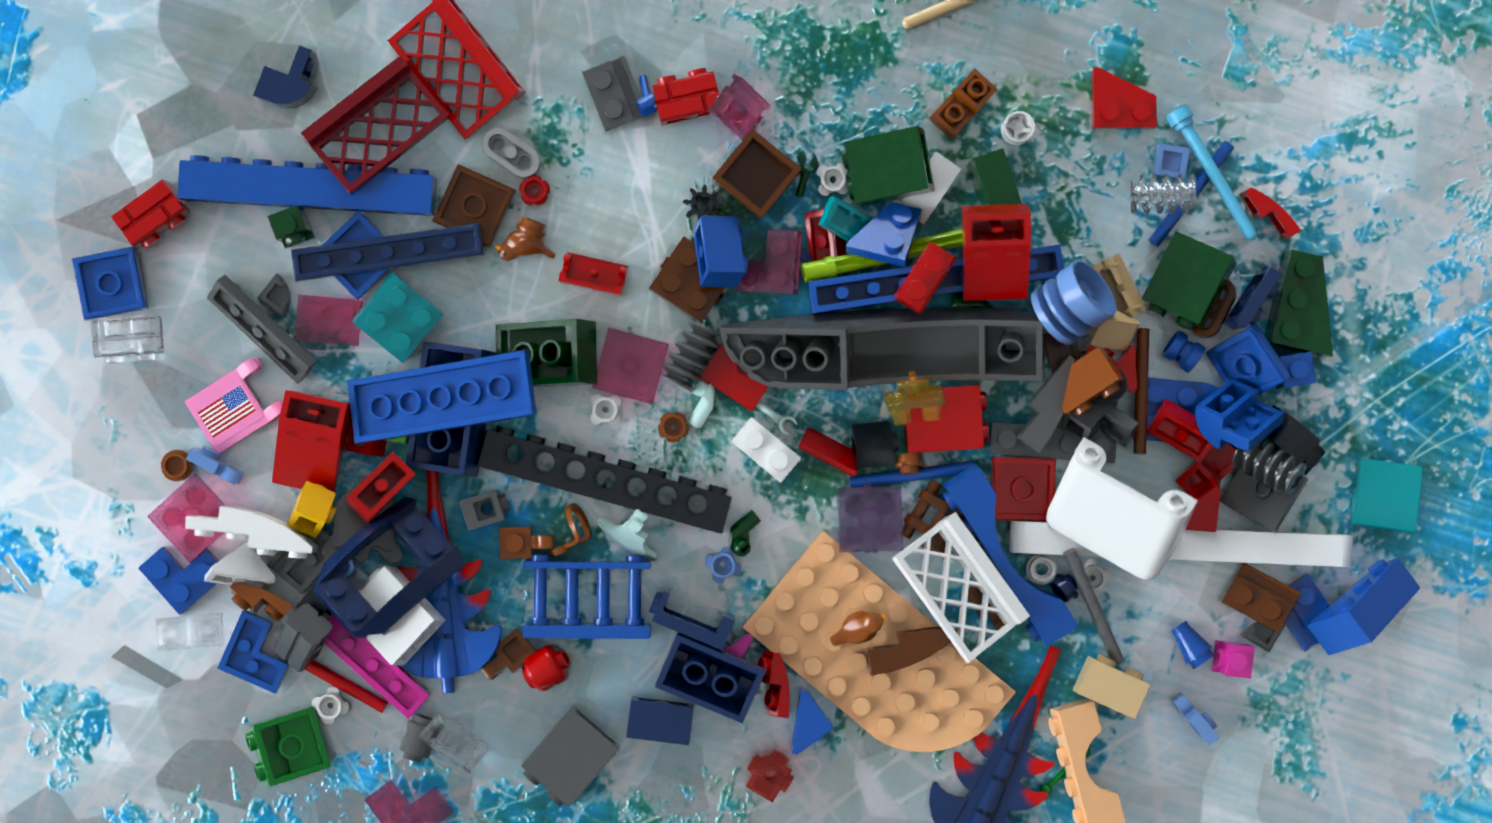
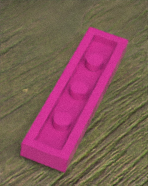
[325,615,431,719]

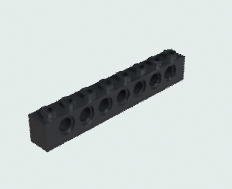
[478,425,732,534]

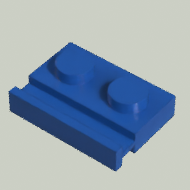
[1285,574,1329,652]

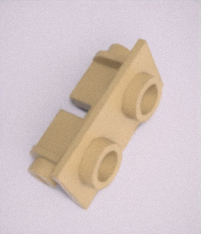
[1092,254,1147,318]

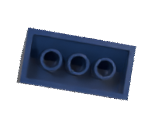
[406,341,496,477]

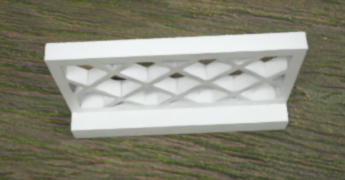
[892,512,1030,663]

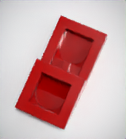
[1239,188,1301,240]
[1175,443,1237,495]

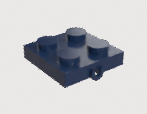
[1223,264,1282,330]

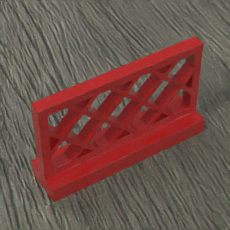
[387,0,526,139]

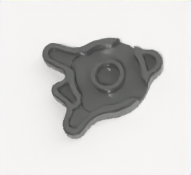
[322,476,403,564]

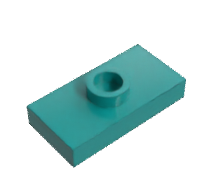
[818,196,873,242]

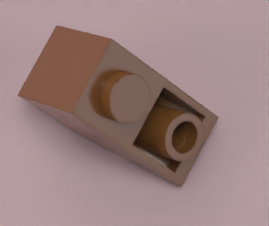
[1062,347,1124,416]

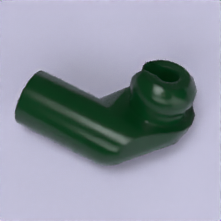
[729,510,761,557]

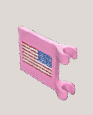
[184,358,283,454]

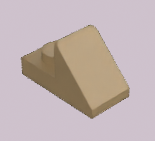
[1088,311,1140,351]

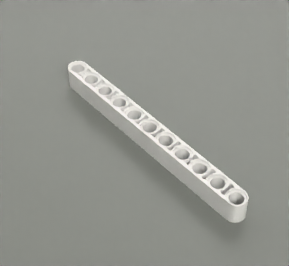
[1009,521,1353,567]

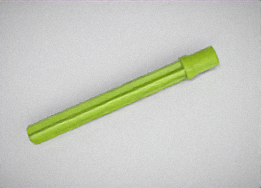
[801,229,962,283]

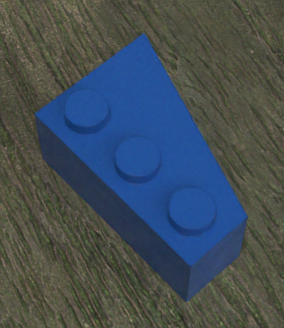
[1307,558,1420,655]

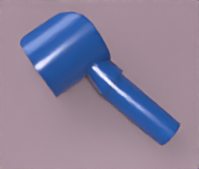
[636,75,657,117]

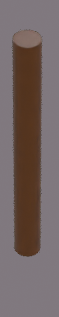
[1133,328,1150,455]

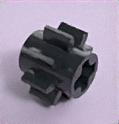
[683,185,722,220]

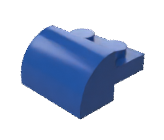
[1195,378,1284,452]

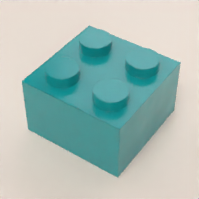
[352,271,444,363]

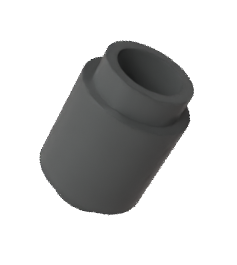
[399,713,438,763]

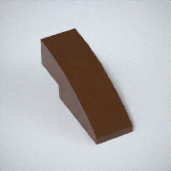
[866,626,958,676]

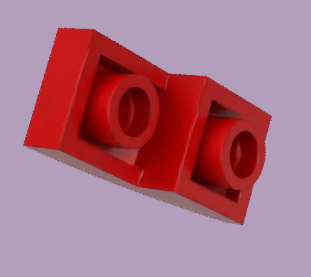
[757,650,790,718]

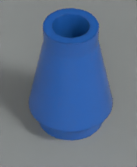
[1171,621,1214,669]

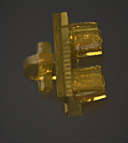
[884,371,945,425]

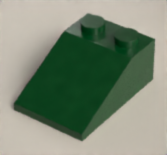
[496,319,597,387]

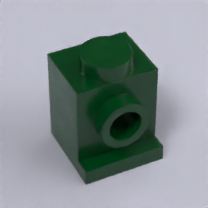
[267,205,315,249]

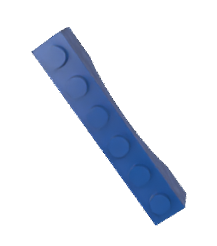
[943,464,1079,646]

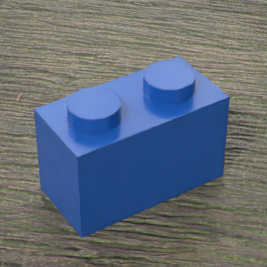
[693,216,748,287]

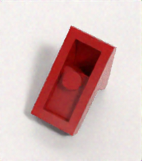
[1081,343,1137,394]

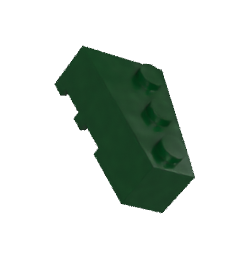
[1265,250,1333,357]

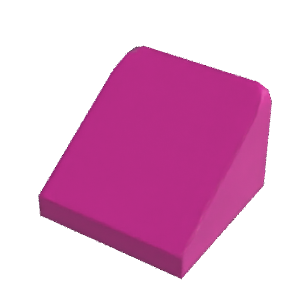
[722,633,753,659]

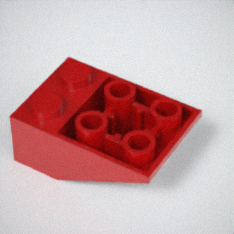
[962,204,1031,301]
[272,390,351,492]

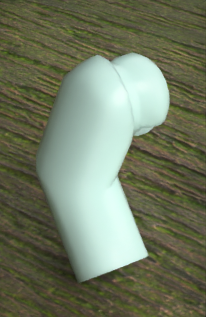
[688,380,715,428]

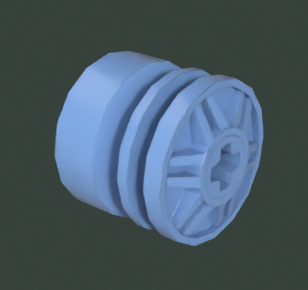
[1031,260,1117,345]

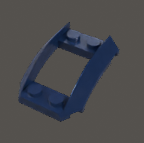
[313,497,466,639]

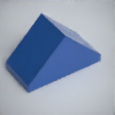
[791,687,834,755]

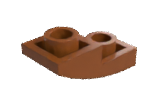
[929,68,998,139]
[230,582,295,621]

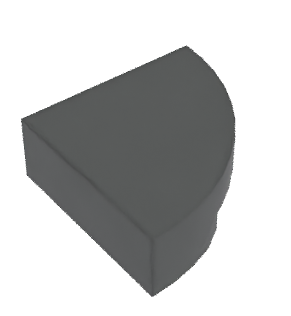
[258,273,291,317]
[1240,622,1285,652]

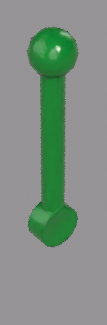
[1040,748,1091,795]

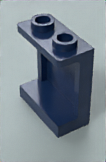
[649,588,735,650]

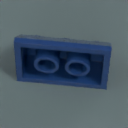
[655,632,766,724]

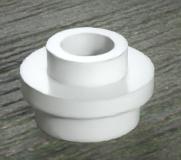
[1026,554,1057,585]

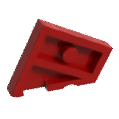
[1092,67,1157,129]

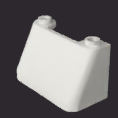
[1046,437,1198,580]

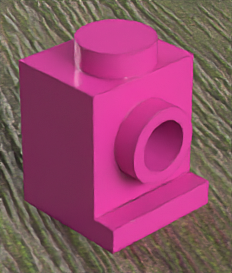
[1212,640,1255,679]

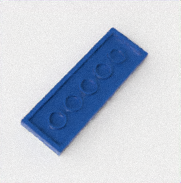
[347,350,537,444]

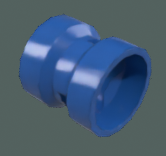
[1161,330,1206,373]

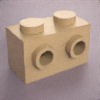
[1072,654,1150,719]

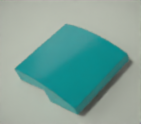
[1351,458,1422,534]

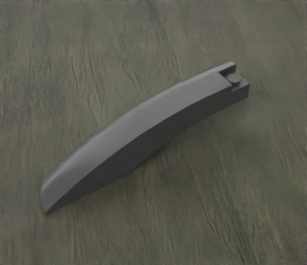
[720,307,1045,390]

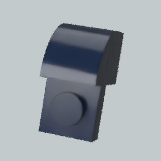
[253,45,318,108]

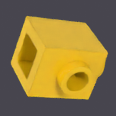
[286,481,337,538]

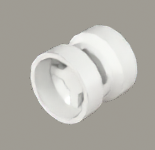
[1000,111,1035,146]

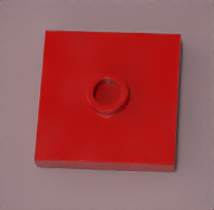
[700,343,768,412]
[991,457,1056,521]

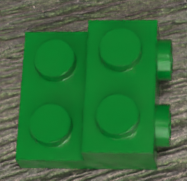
[245,706,331,787]

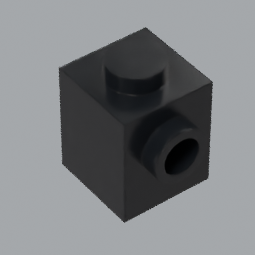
[851,421,899,469]

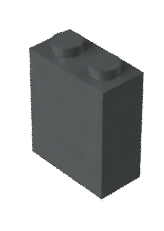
[521,705,620,807]

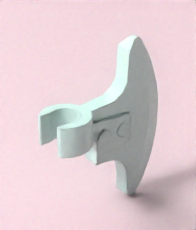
[597,509,658,561]

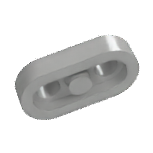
[482,128,541,178]

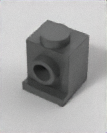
[459,489,510,531]

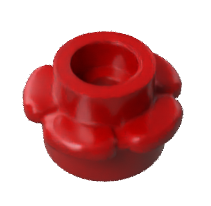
[519,175,550,206]

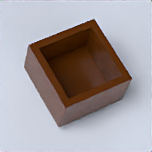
[712,129,802,221]

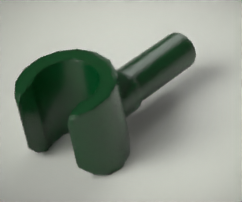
[796,151,819,197]

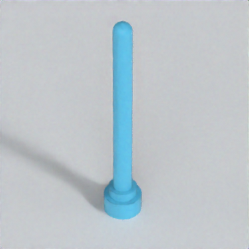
[1165,104,1257,241]

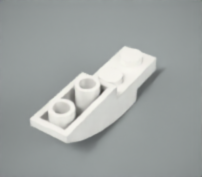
[185,505,318,559]

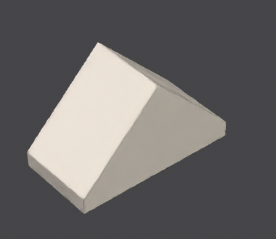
[204,541,275,590]

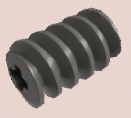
[662,320,721,392]
[1232,439,1306,497]

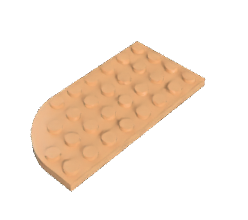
[742,530,1016,752]

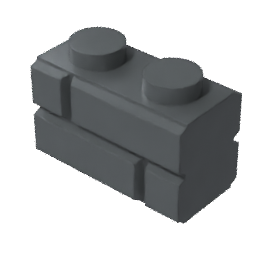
[274,603,333,672]

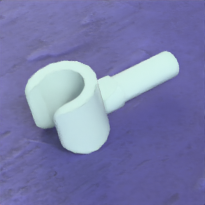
[756,401,797,435]

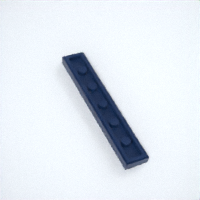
[291,223,485,282]

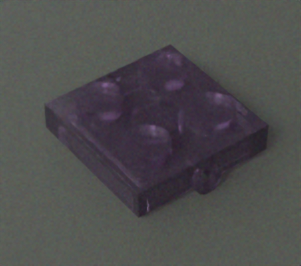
[837,484,903,554]

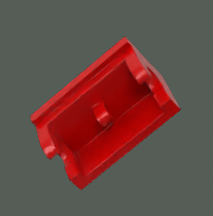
[558,252,629,297]

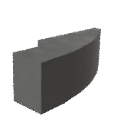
[1016,355,1075,454]

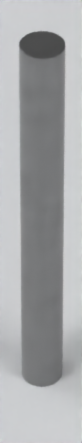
[1063,548,1123,663]

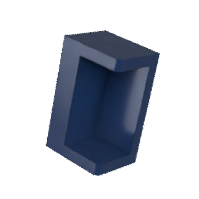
[626,696,694,745]

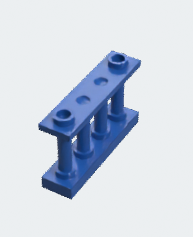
[523,554,651,639]

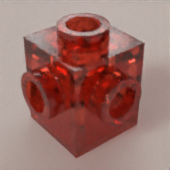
[745,749,794,803]

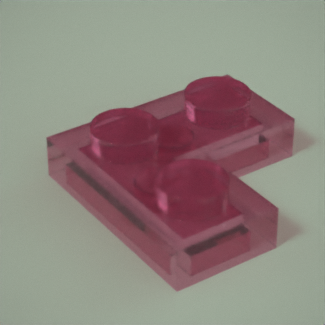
[735,230,802,295]
[365,779,454,823]

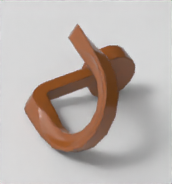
[549,503,592,558]

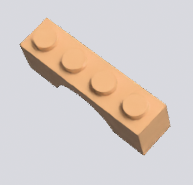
[1048,699,1126,823]

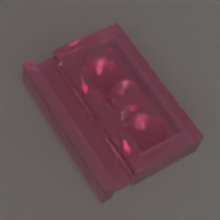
[708,74,771,141]
[294,295,363,346]

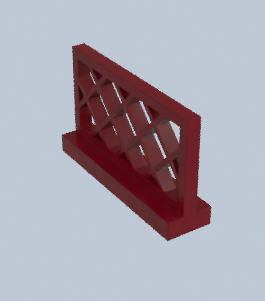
[300,55,450,195]

